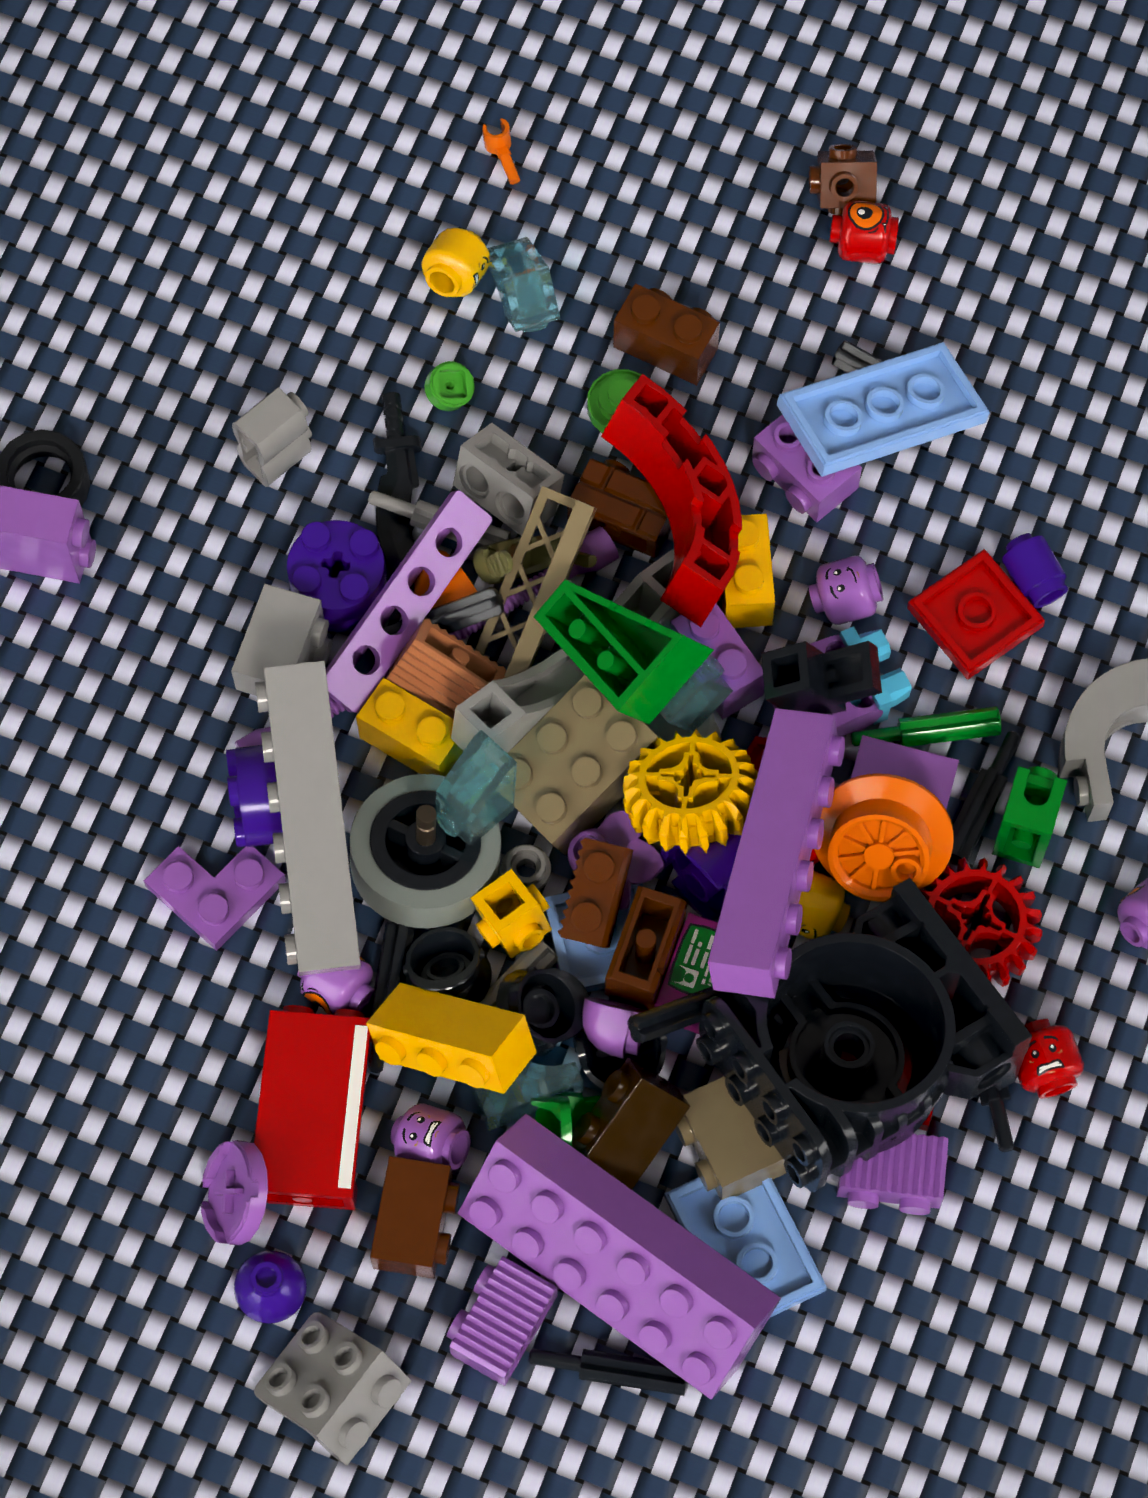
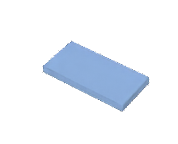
[776,342,990,477]

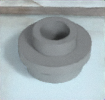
[501,844,551,890]

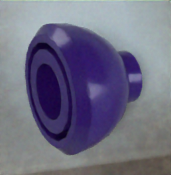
[234,1250,307,1324]

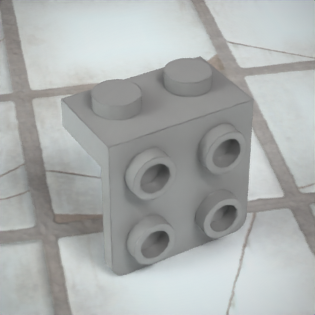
[254,1312,411,1466]

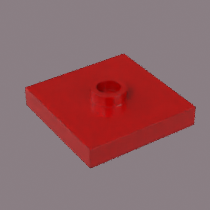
[907,549,1045,680]

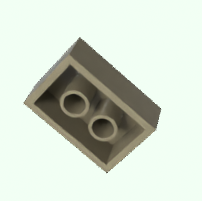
[484,675,659,856]

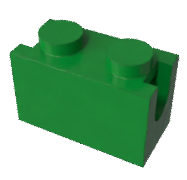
[992,766,1067,868]

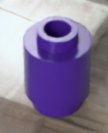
[1002,533,1068,608]

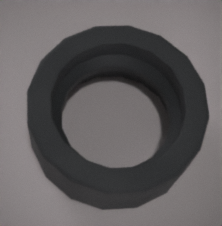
[0,429,90,507]

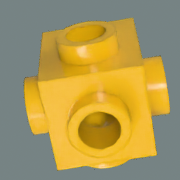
[471,869,552,959]

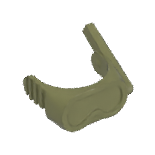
[473,535,597,584]

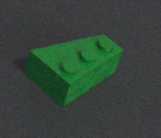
[533,579,714,724]

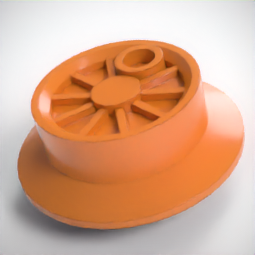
[814,773,954,902]

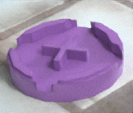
[201,1140,268,1245]

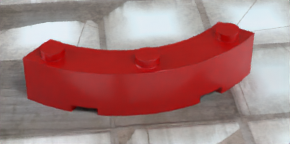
[601,373,742,627]

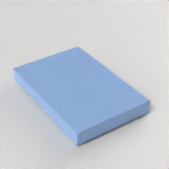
[664,1177,827,1317]

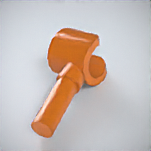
[482,118,520,185]

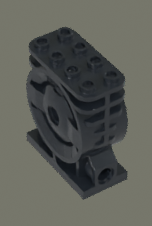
[696,878,1032,1192]

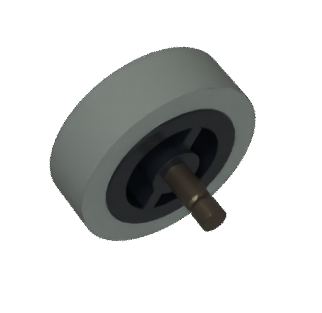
[350,774,501,929]

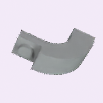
[1058,658,1148,822]

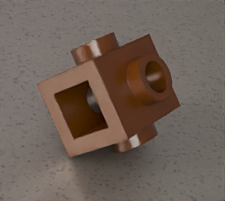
[809,144,877,215]

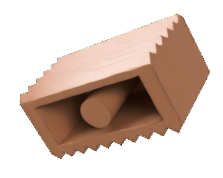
[386,619,506,719]

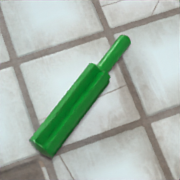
[851,706,1002,747]

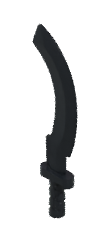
[373,392,422,593]

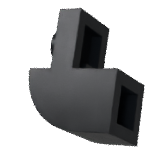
[761,641,882,714]

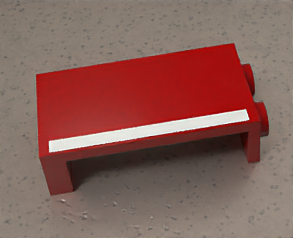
[254,1005,373,1210]

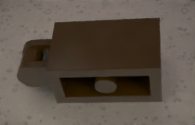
[572,1058,691,1190]

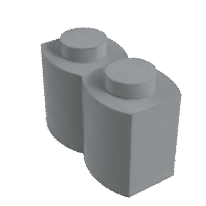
[232,387,312,487]

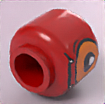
[829,200,899,264]

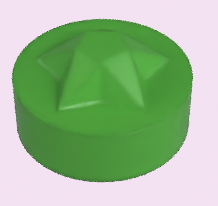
[424,361,475,411]

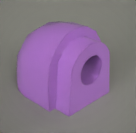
[582,997,646,1059]

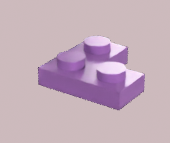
[143,846,286,951]

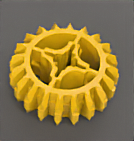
[622,728,758,855]

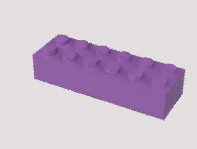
[457,1114,781,1400]

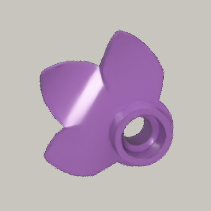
[568,810,665,910]

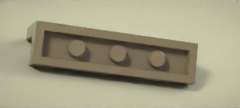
[475,486,597,678]

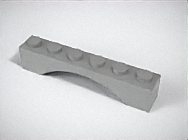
[451,549,682,772]

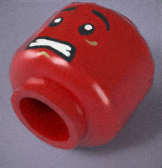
[1017,1019,1084,1099]

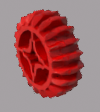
[919,857,1043,987]

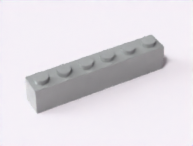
[255,661,361,976]

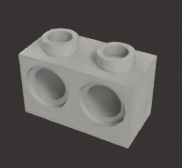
[453,423,565,536]

